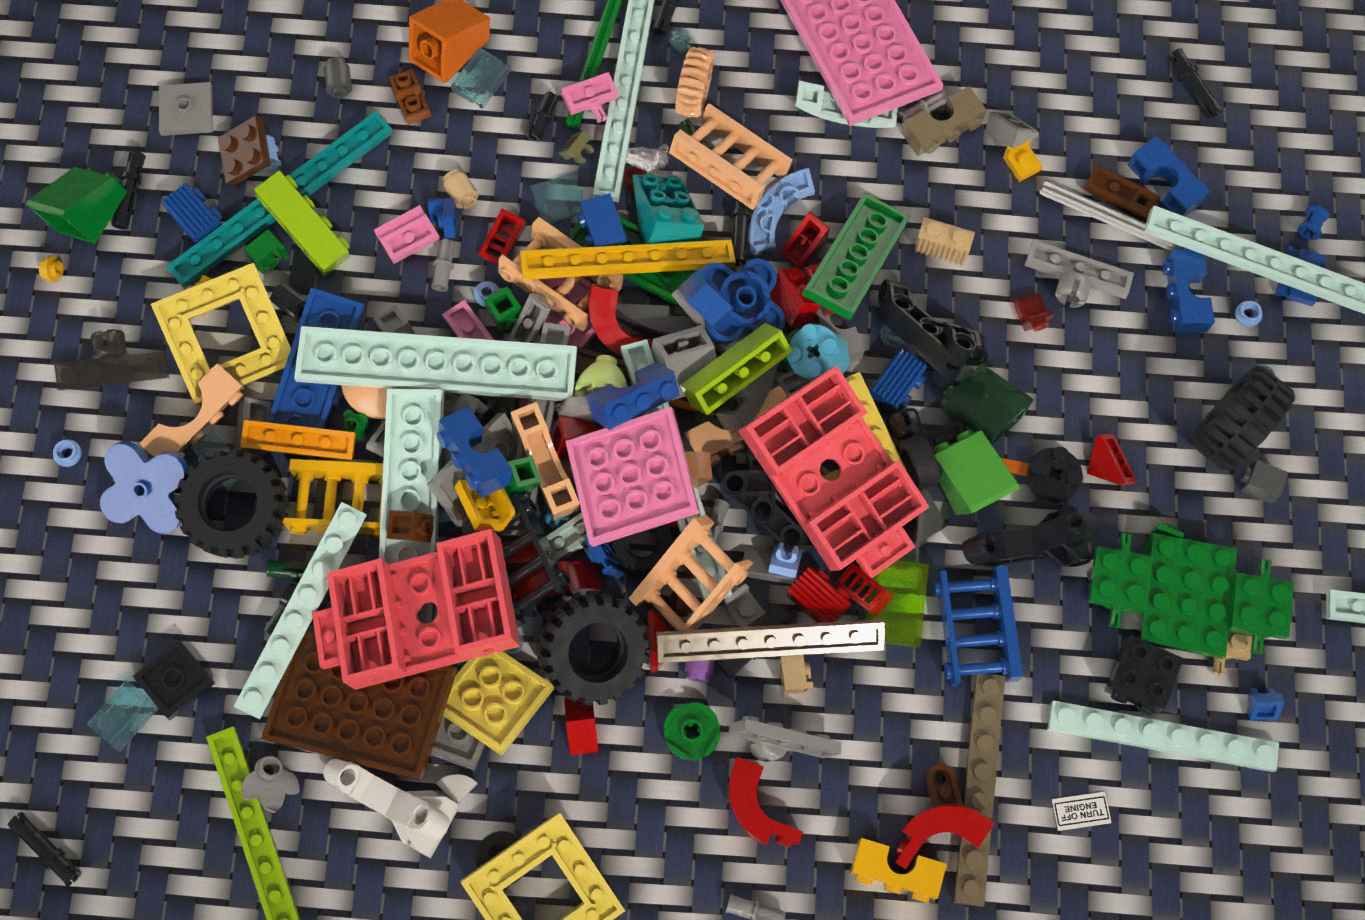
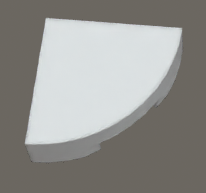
[436,774,478,804]

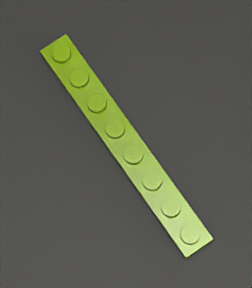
[206,726,301,920]

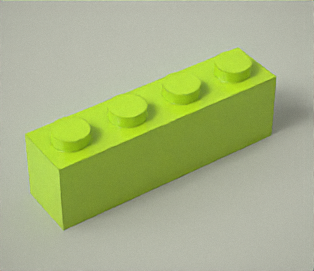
[254,170,350,277]
[680,323,792,415]

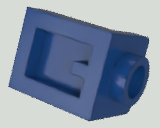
[428,198,457,238]

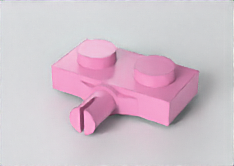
[561,72,619,123]

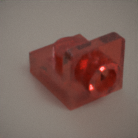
[1014,292,1054,331]

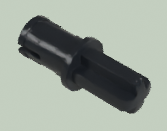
[525,91,559,142]

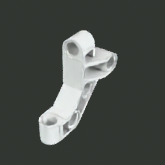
[323,758,460,858]

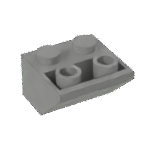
[651,325,716,400]

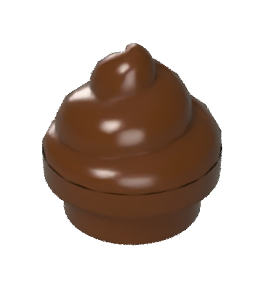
[669,591,693,617]

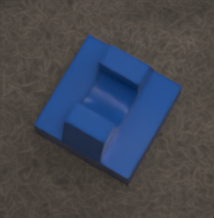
[1247,688,1284,721]

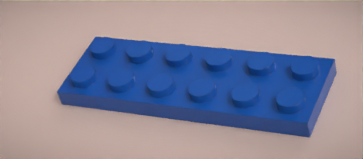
[267,288,365,460]

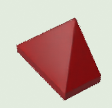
[1087,434,1137,485]
[648,611,671,672]

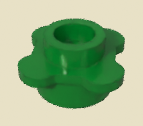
[341,410,369,439]

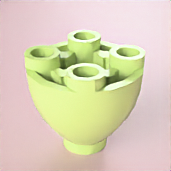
[573,355,628,397]

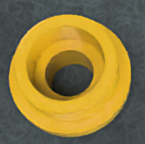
[39,256,64,282]

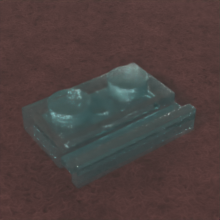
[451,47,511,109]
[87,680,159,752]

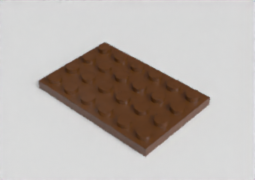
[261,631,457,781]

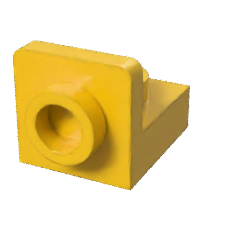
[1003,139,1043,182]

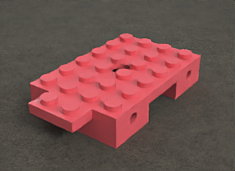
[738,366,929,578]
[312,529,521,690]

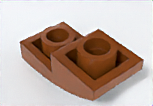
[388,69,431,125]

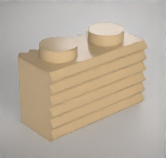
[914,217,975,266]

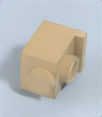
[779,655,813,695]

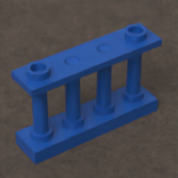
[933,566,1023,687]

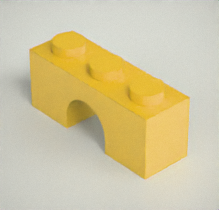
[849,838,947,903]

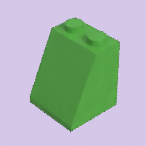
[932,429,1020,515]

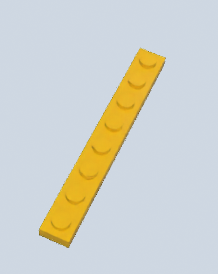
[519,240,736,280]

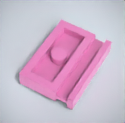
[374,205,440,264]

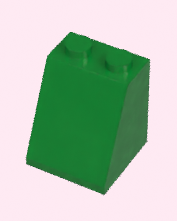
[25,167,127,244]

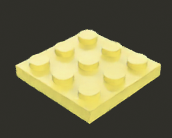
[443,651,554,756]

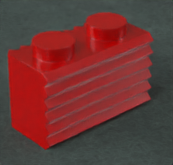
[769,268,821,328]
[786,566,852,623]

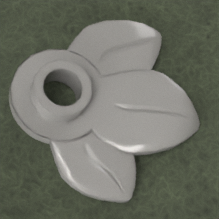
[242,756,300,813]

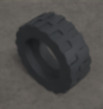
[612,524,673,576]

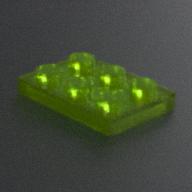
[865,560,929,648]

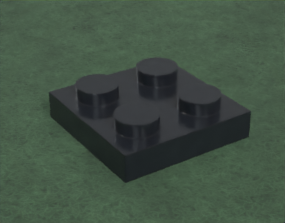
[133,639,216,720]

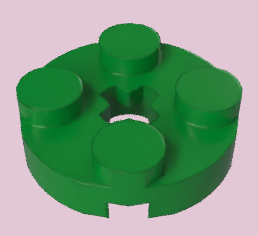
[664,702,720,761]

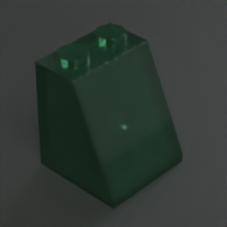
[940,364,1033,446]

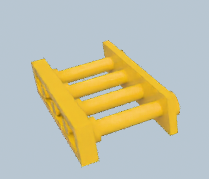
[283,459,383,539]

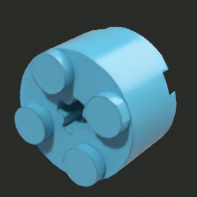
[786,324,850,381]

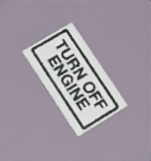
[1052,792,1112,831]

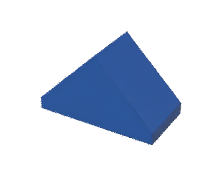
[680,268,734,327]

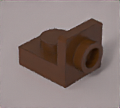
[386,510,434,543]

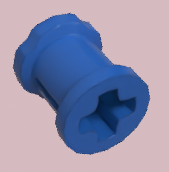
[1297,205,1330,240]

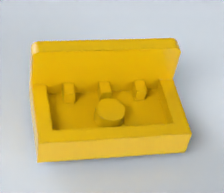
[454,480,515,531]

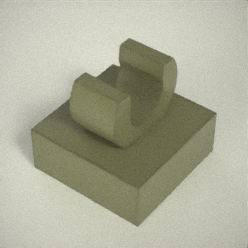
[559,131,594,164]

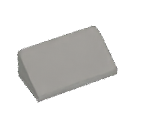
[986,112,1039,148]
[508,293,551,343]
[235,397,272,454]
[743,549,798,585]

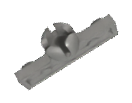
[1024,240,1134,308]
[729,716,841,762]

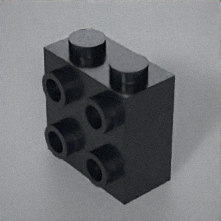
[1104,635,1184,715]

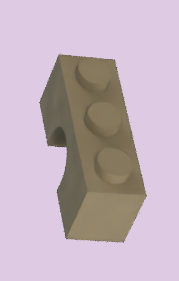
[901,86,986,156]

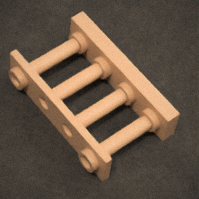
[669,103,793,210]
[498,217,624,332]
[629,515,753,631]

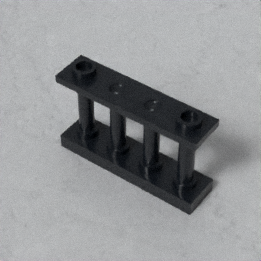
[461,493,572,628]

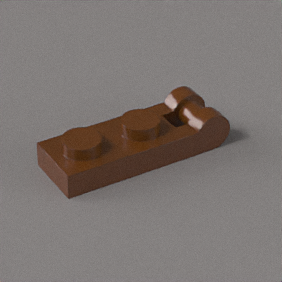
[1084,165,1161,222]

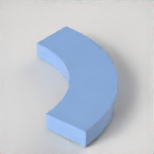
[748,168,815,256]

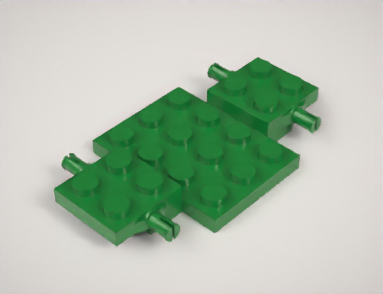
[1088,533,1294,659]

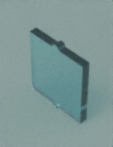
[530,173,583,224]

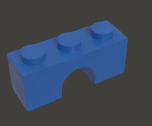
[1127,136,1210,217]
[1163,249,1215,333]
[587,362,680,430]
[436,406,512,498]

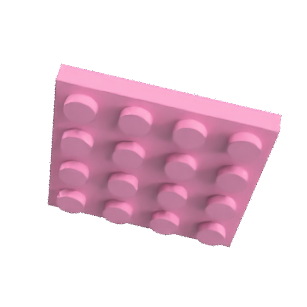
[566,407,700,547]

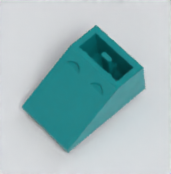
[633,174,705,244]

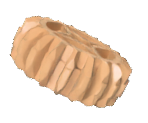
[675,47,714,118]

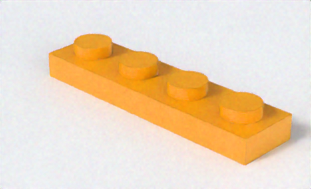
[240,420,356,461]

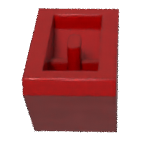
[781,211,830,269]
[564,698,599,756]

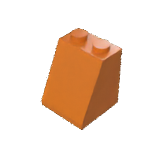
[409,0,490,83]

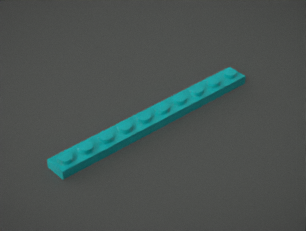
[166,111,393,289]

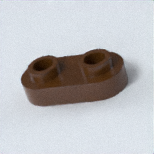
[925,764,963,806]

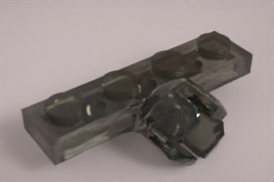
[54,329,169,391]

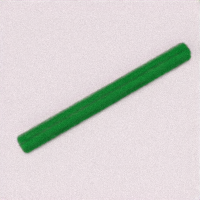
[566,0,622,129]

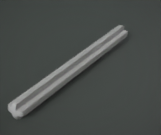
[1040,180,1186,251]

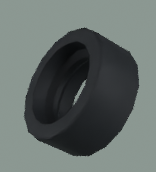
[899,435,940,491]

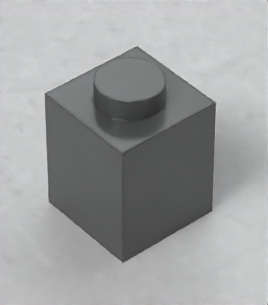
[1240,460,1289,504]

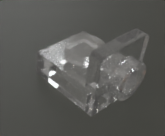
[625,144,669,174]

